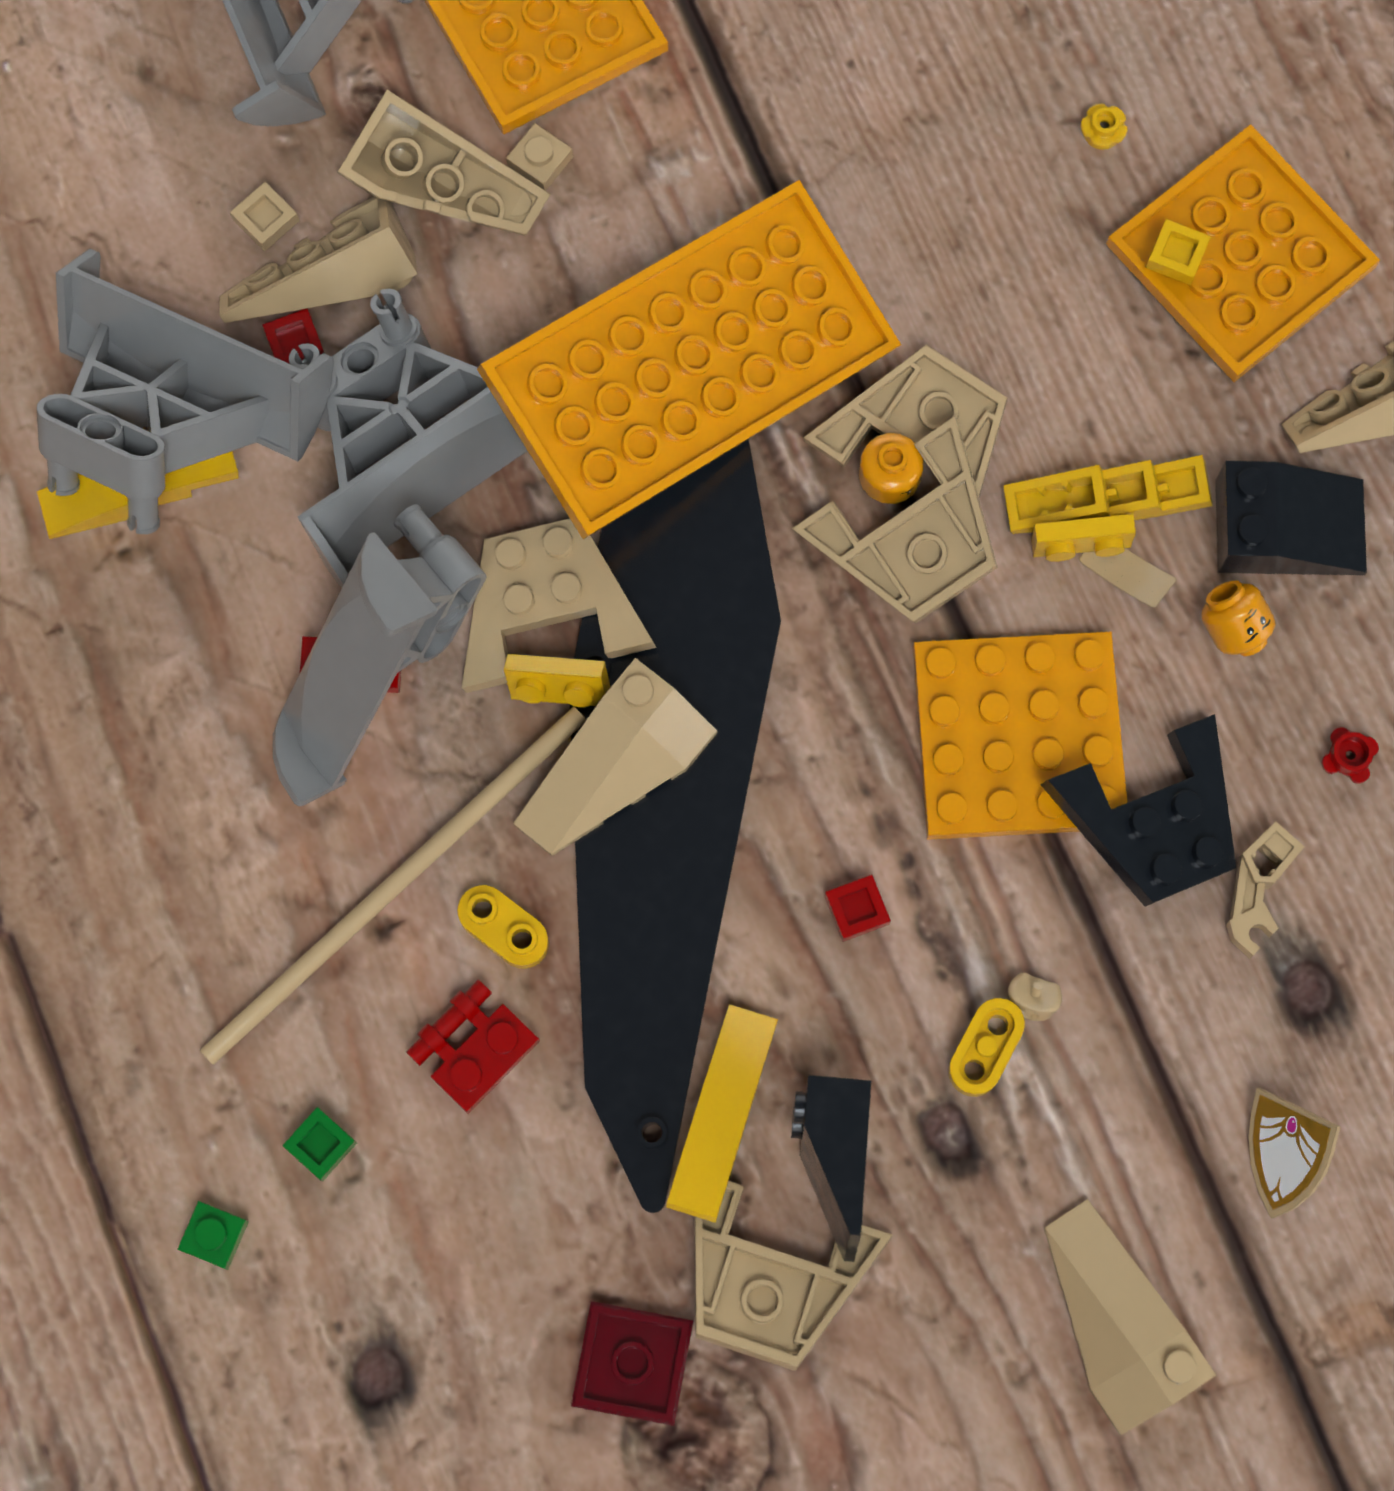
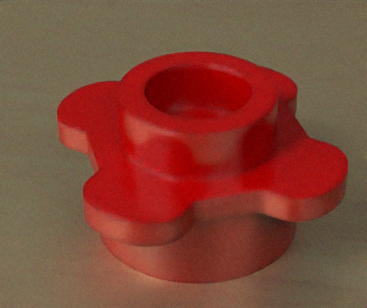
[1321,727,1379,784]

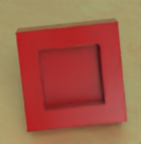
[262,308,325,364]
[824,874,891,942]

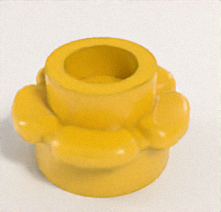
[1081,104,1128,150]

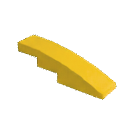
[37,451,239,539]
[1003,455,1213,534]
[666,1004,778,1223]

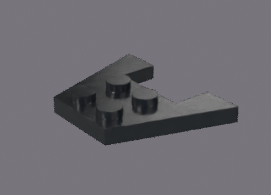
[1041,714,1236,907]

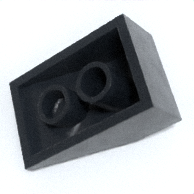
[1215,461,1367,576]
[791,1075,871,1262]

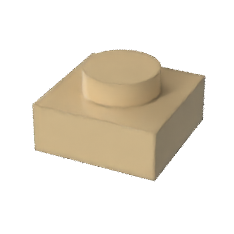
[506,123,573,191]
[230,182,300,252]

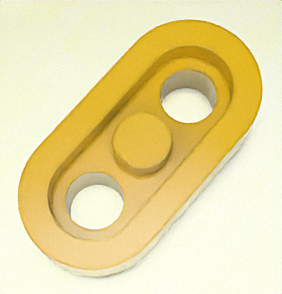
[457,885,549,969]
[948,998,1025,1097]

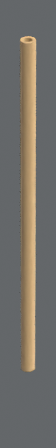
[200,706,586,1065]

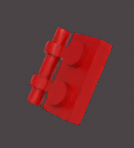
[406,979,540,1114]

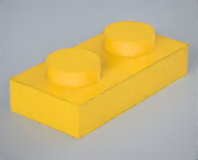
[1031,514,1136,562]
[503,654,611,707]

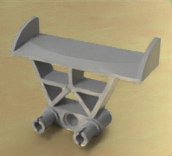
[223,0,414,126]
[37,249,334,534]
[289,289,527,587]
[273,504,486,806]

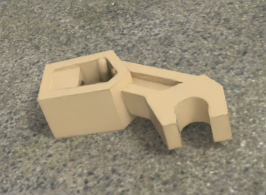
[1226,822,1305,959]

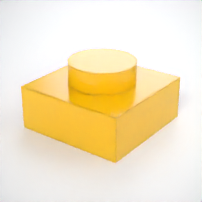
[1146,219,1211,285]

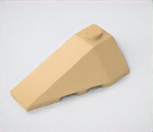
[337,90,551,236]
[219,196,418,323]
[1281,341,1394,453]
[513,658,718,856]
[1044,1199,1216,1435]

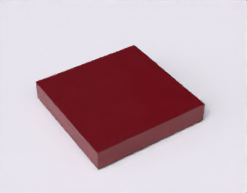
[571,1301,694,1426]

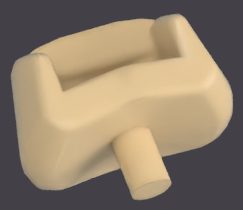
[1008,973,1062,1021]

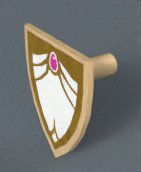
[1248,1088,1340,1219]

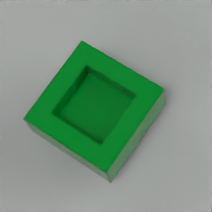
[282,1107,357,1182]
[177,1201,249,1270]

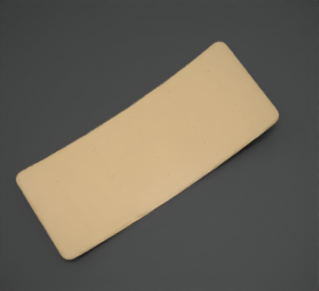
[1079,548,1176,608]

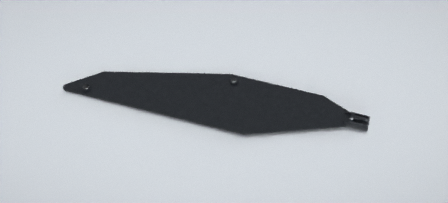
[570,439,781,1213]

